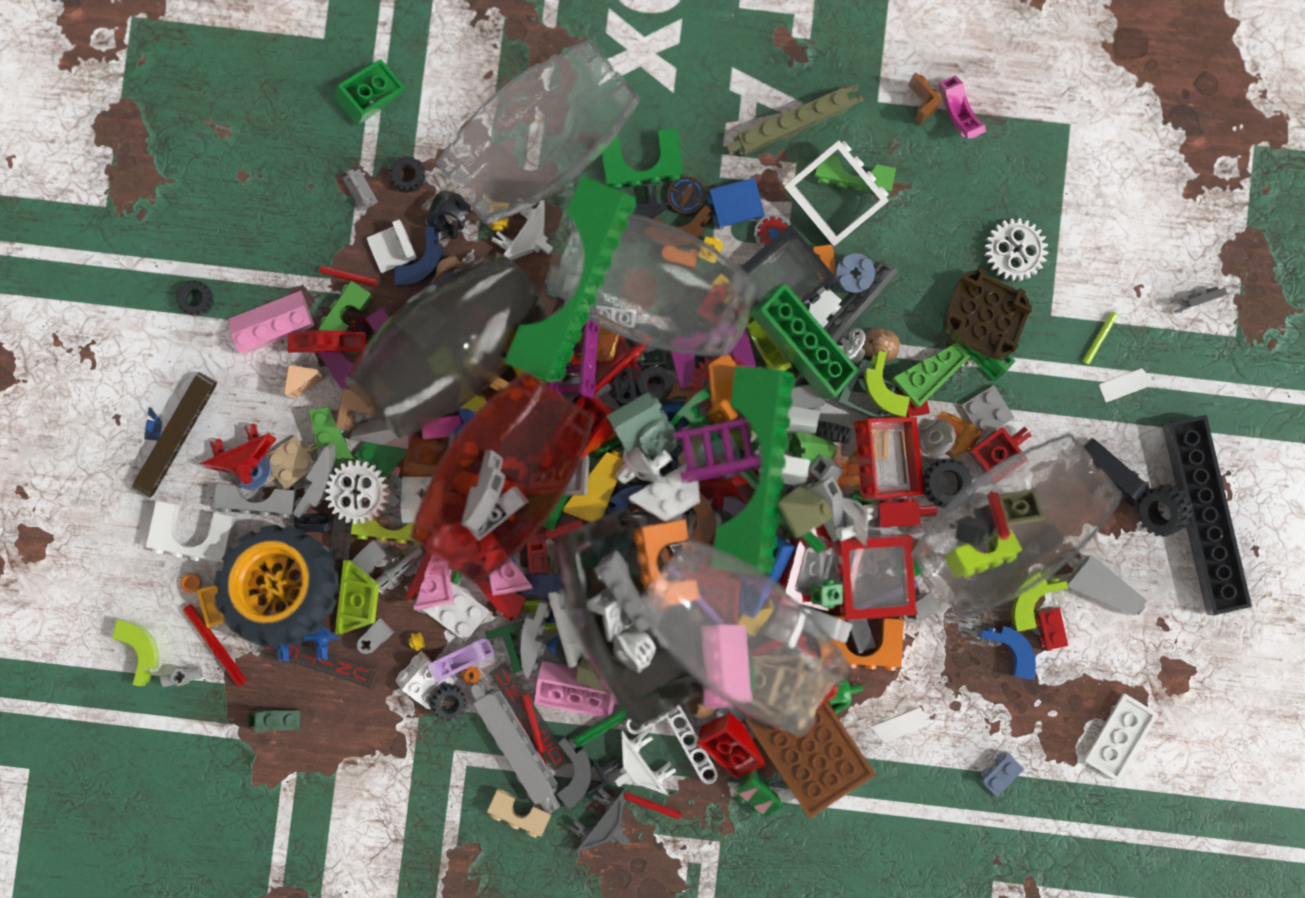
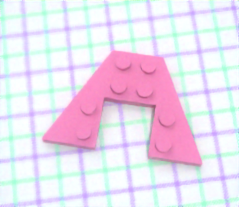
[414,522,532,610]

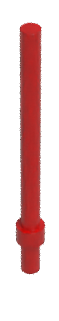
[560,337,652,421]

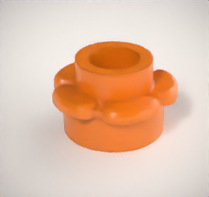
[461,666,481,685]

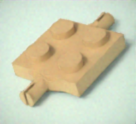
[265,435,317,490]

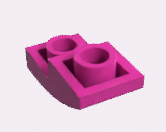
[420,414,463,439]

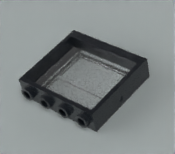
[731,224,838,307]

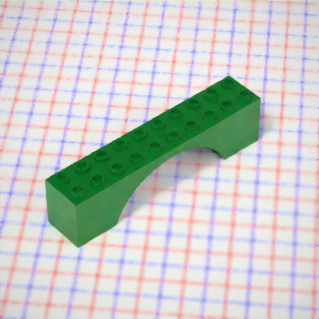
[505,176,636,382]
[712,366,795,573]

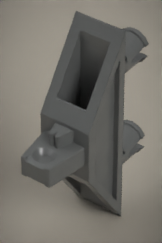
[568,788,630,853]

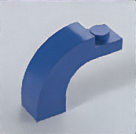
[978,626,1036,680]

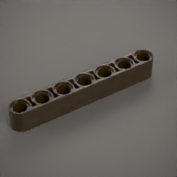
[132,372,217,498]

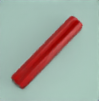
[987,491,1011,541]

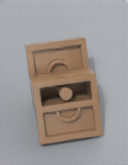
[336,373,386,432]

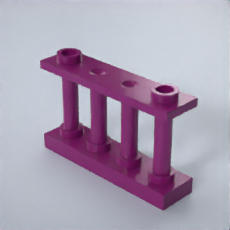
[543,318,599,402]
[674,416,762,483]

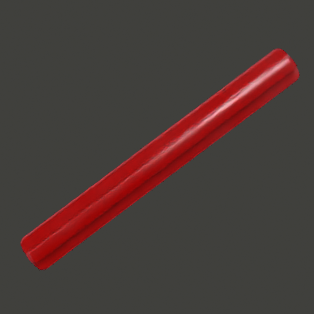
[183,604,247,687]

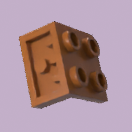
[908,73,943,125]

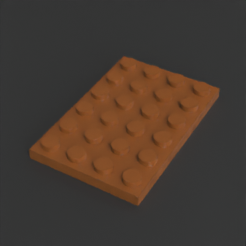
[744,702,876,819]

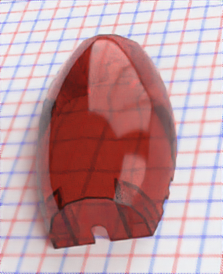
[410,371,594,585]

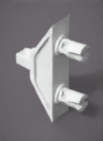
[492,198,553,264]
[615,445,672,484]
[836,497,878,548]
[614,730,676,795]

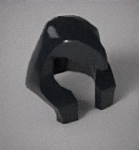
[427,190,471,240]

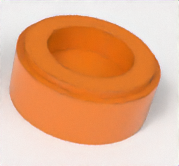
[181,574,202,593]

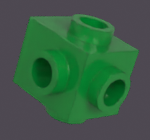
[811,578,843,608]

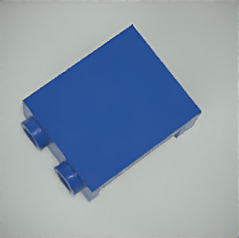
[707,178,765,230]

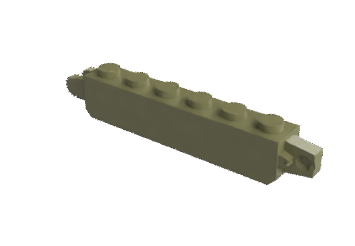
[726,85,864,156]

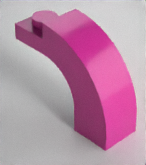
[938,75,986,139]

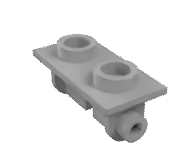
[343,169,378,212]

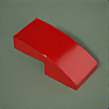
[525,533,549,574]

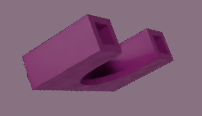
[318,308,410,390]
[669,323,756,391]

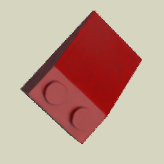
[552,394,615,462]
[697,712,765,779]

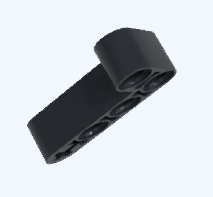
[1077,438,1149,507]

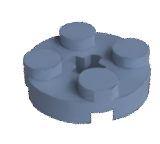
[835,253,875,293]

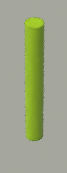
[1082,311,1118,365]

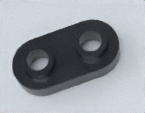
[614,367,637,405]
[293,514,334,533]

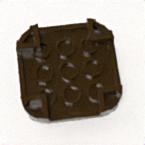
[942,269,1033,361]

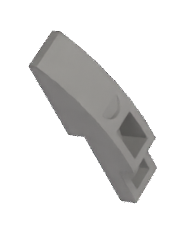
[292,443,336,518]
[462,450,505,532]
[521,597,552,678]

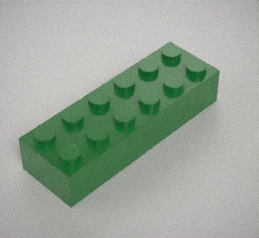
[749,283,859,399]

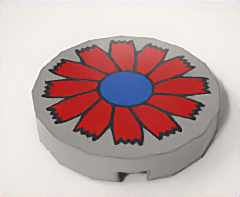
[754,214,790,252]

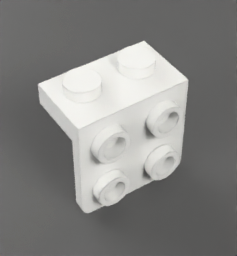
[395,651,454,709]

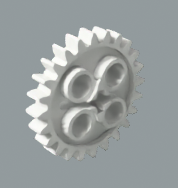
[984,218,1048,282]
[325,460,390,524]

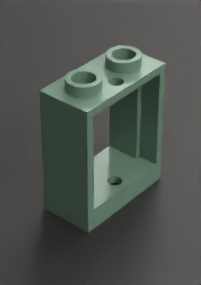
[837,367,898,419]

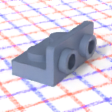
[979,752,1024,797]

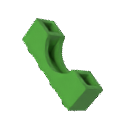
[814,153,896,195]

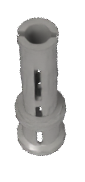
[375,545,425,595]

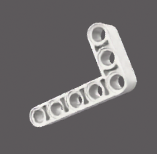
[626,695,717,784]

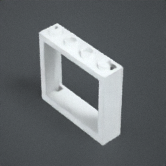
[784,140,889,246]

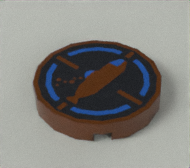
[667,176,706,215]

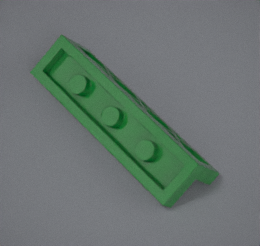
[940,324,1015,382]

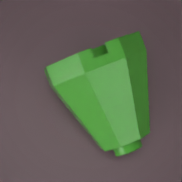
[788,432,837,468]

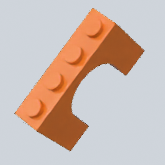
[634,520,699,608]
[821,615,904,671]

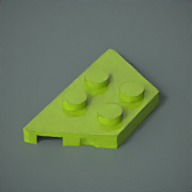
[335,560,379,635]

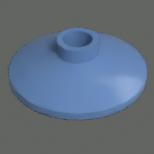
[236,456,272,490]

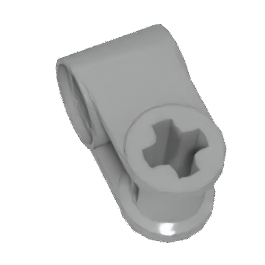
[901,592,940,623]
[357,618,394,654]

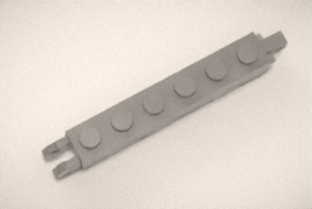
[471,680,560,814]

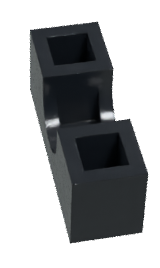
[955,504,998,547]

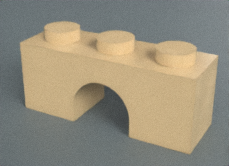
[487,788,552,838]

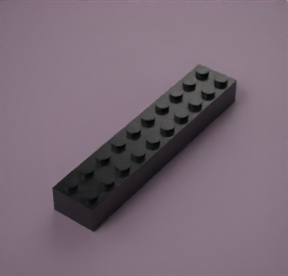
[1162,415,1252,615]

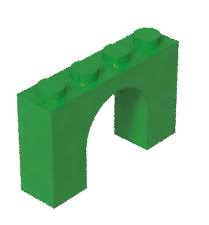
[600,128,683,190]

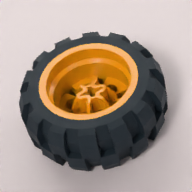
[214,525,339,648]

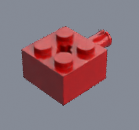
[968,427,1032,483]
[875,498,937,528]

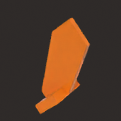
[707,353,738,425]

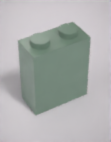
[607,392,668,452]

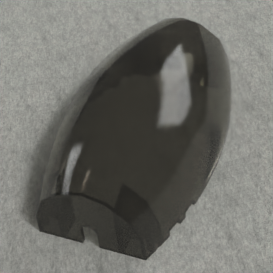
[345,252,546,438]
[554,507,704,725]

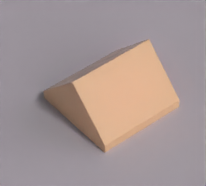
[284,365,326,399]

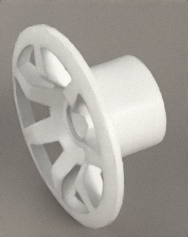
[836,328,865,364]

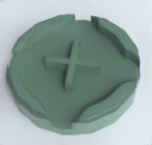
[639,420,677,457]

